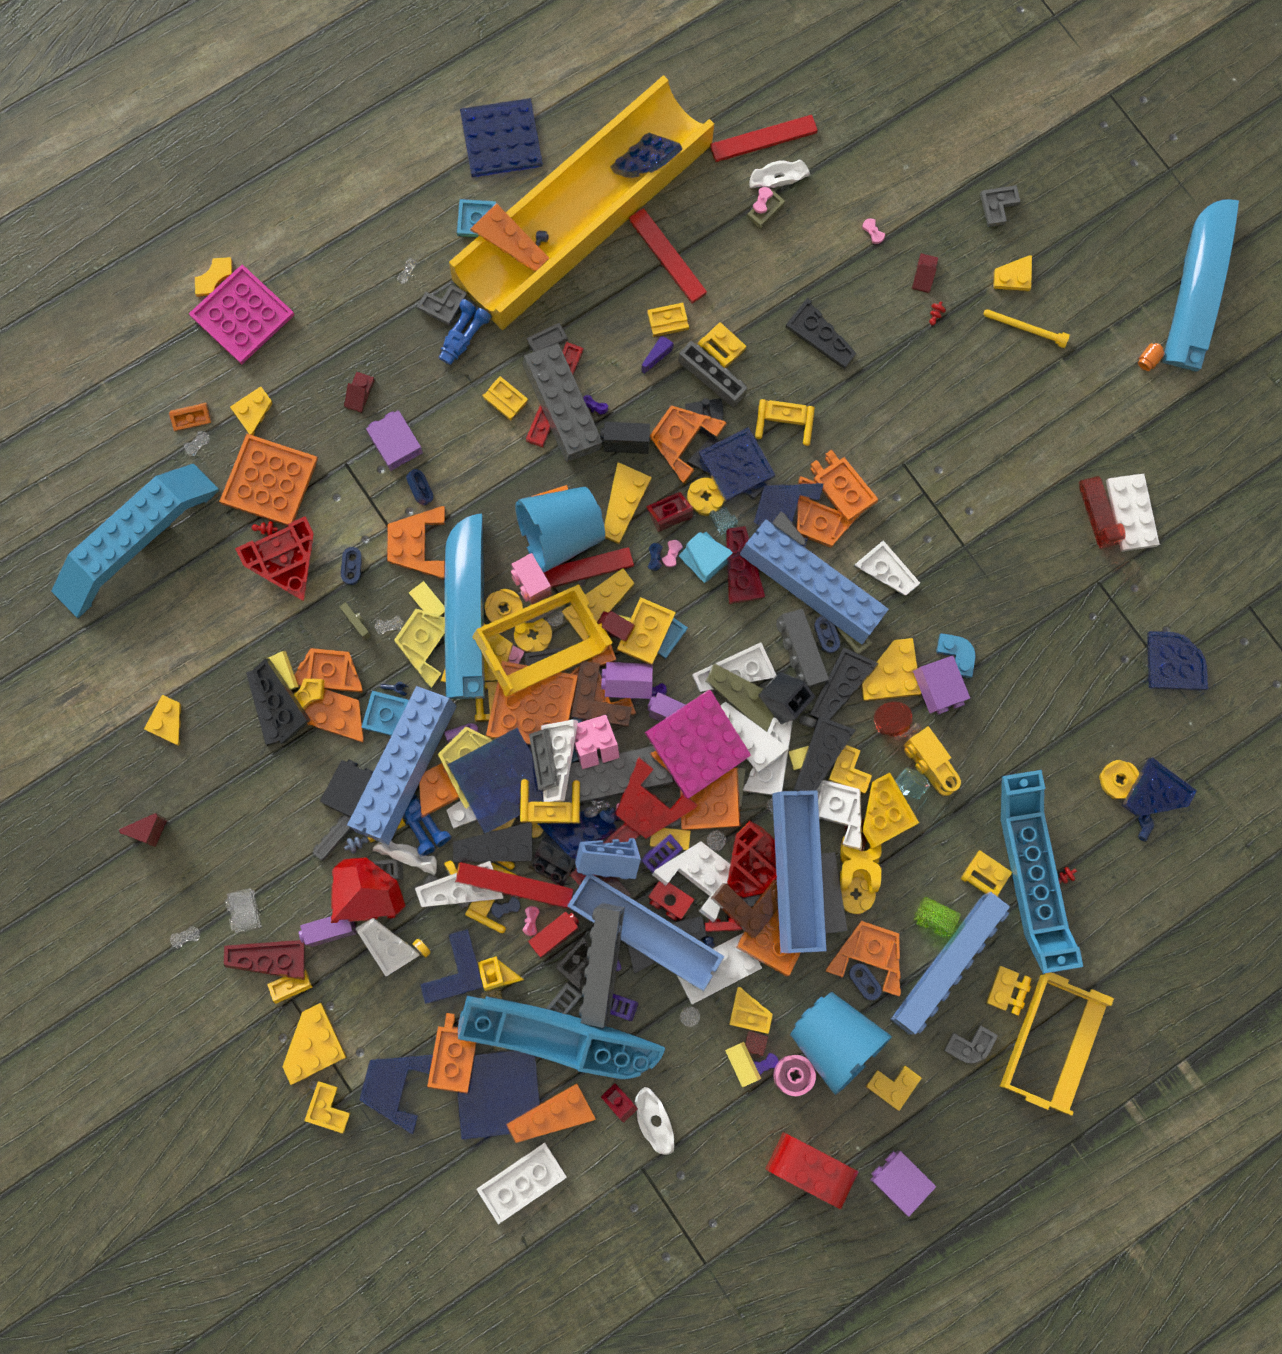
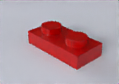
[705,918,743,932]

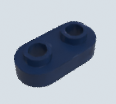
[406,469,434,506]
[341,547,362,585]
[814,616,840,654]
[849,964,882,1000]

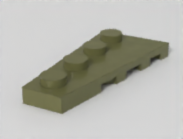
[705,664,774,732]

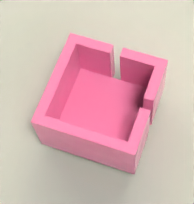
[510,553,552,605]
[574,715,619,769]

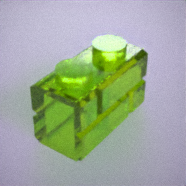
[913,896,961,938]

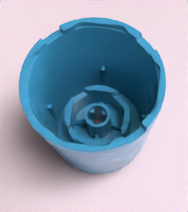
[515,487,605,572]
[790,992,892,1095]

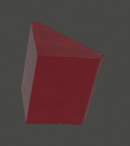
[646,492,693,532]
[119,813,167,847]

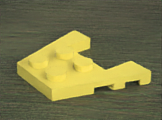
[394,609,445,688]
[438,727,520,809]

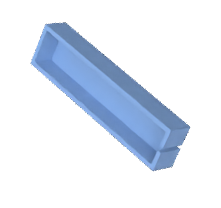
[740,519,889,644]
[347,686,457,845]
[772,791,826,953]
[568,874,724,992]
[890,892,1010,1035]

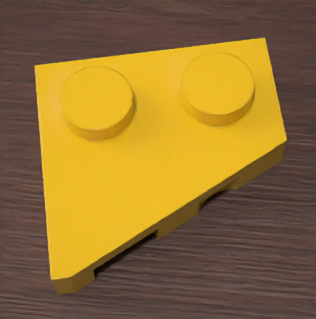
[993,255,1032,291]
[230,387,273,436]
[144,695,181,746]
[729,987,773,1034]

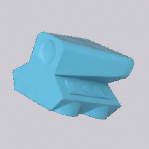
[679,532,733,583]

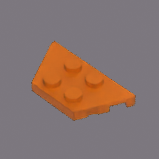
[294,648,363,693]
[305,689,364,743]
[419,763,488,818]

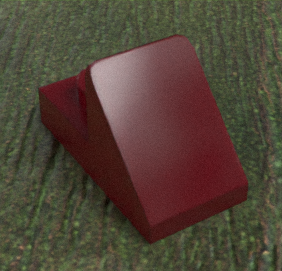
[912,253,938,293]
[344,372,375,413]
[597,611,635,642]
[601,1083,638,1123]

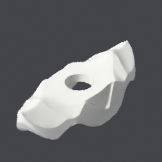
[749,160,810,188]
[372,841,437,876]
[635,1087,674,1155]

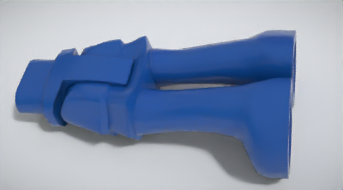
[438,299,492,365]
[403,794,452,857]

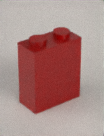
[528,911,579,959]

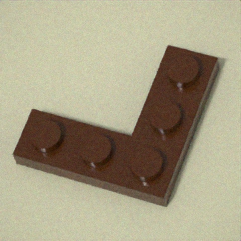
[571,661,632,727]
[711,880,778,938]

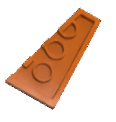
[470,203,549,272]

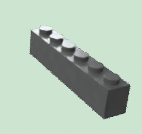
[579,903,625,1028]

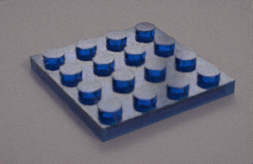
[460,98,543,177]
[448,728,544,834]
[457,1051,540,1140]

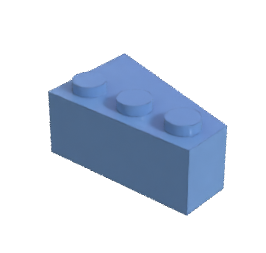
[575,838,641,879]

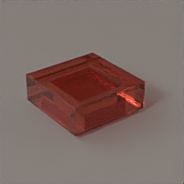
[745,1031,768,1056]

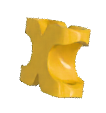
[840,836,882,892]

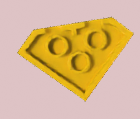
[861,638,921,701]
[862,773,919,849]
[282,1003,347,1085]

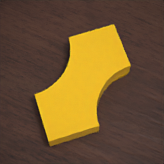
[195,257,233,297]
[294,678,325,710]

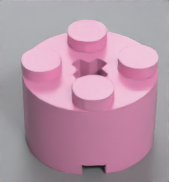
[773,1055,816,1096]

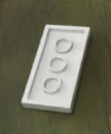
[1106,474,1160,552]
[677,933,762,1005]
[477,1143,567,1224]

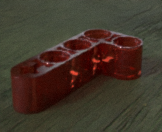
[1079,476,1126,549]

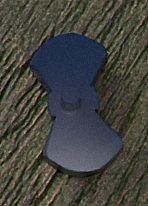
[648,543,663,571]
[600,807,620,824]
[491,897,521,919]

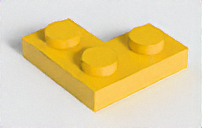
[829,745,872,794]
[865,1066,922,1111]
[305,1081,351,1133]

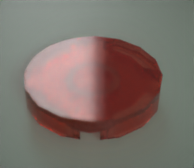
[874,702,913,737]

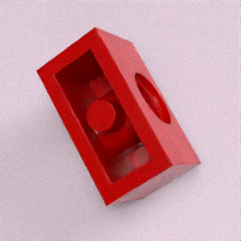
[648,881,694,921]

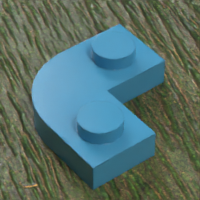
[936,633,975,678]

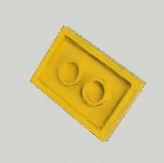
[617,597,676,665]

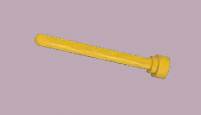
[984,310,1070,349]

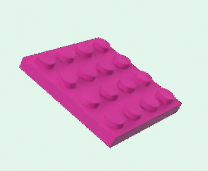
[189,264,295,365]
[645,690,751,799]

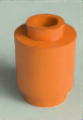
[1138,343,1165,371]

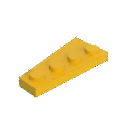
[604,462,651,544]
[562,568,634,641]

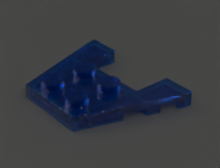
[754,483,824,547]
[359,1055,433,1134]

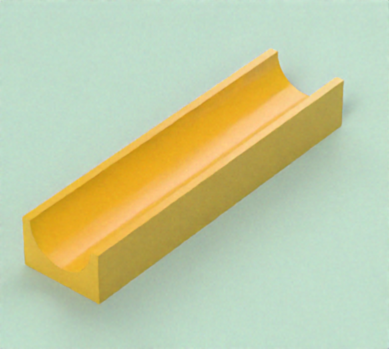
[449,75,714,330]

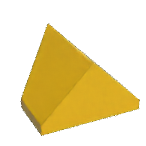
[478,956,524,992]

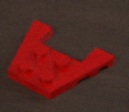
[616,757,698,838]

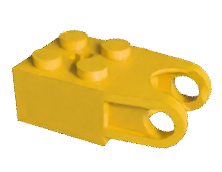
[903,726,961,796]

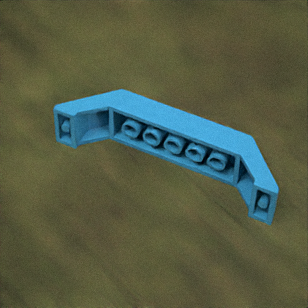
[52,463,220,618]
[1001,770,1083,974]

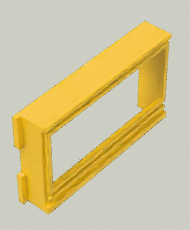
[472,584,612,697]
[1000,972,1114,1115]

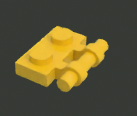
[986,966,1032,1016]

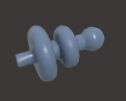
[344,836,369,854]

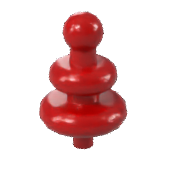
[929,301,946,325]
[252,521,278,536]
[1058,867,1077,884]

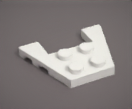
[816,780,862,850]
[652,842,730,922]

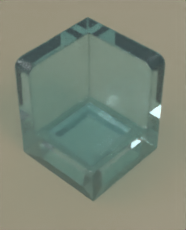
[709,507,738,535]
[895,767,930,799]

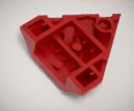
[235,516,314,601]
[727,821,777,898]
[331,858,406,923]

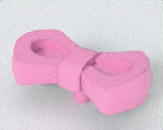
[753,187,773,214]
[862,219,885,244]
[661,540,683,567]
[523,906,540,936]

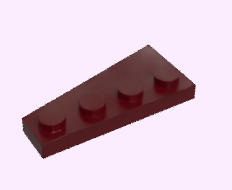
[726,526,765,604]
[224,940,305,980]

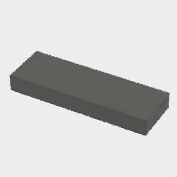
[529,729,558,791]

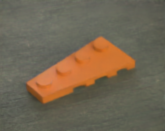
[506,1084,596,1143]

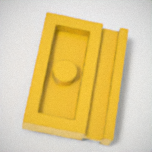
[647,303,689,337]
[482,376,528,421]

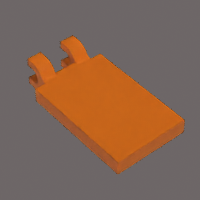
[810,450,878,522]
[427,1013,476,1094]

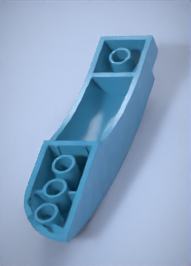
[1162,199,1239,372]
[445,514,485,699]
[458,996,665,1079]

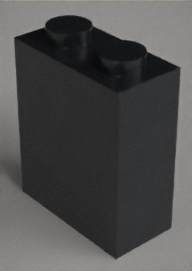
[600,422,650,454]
[320,759,374,818]

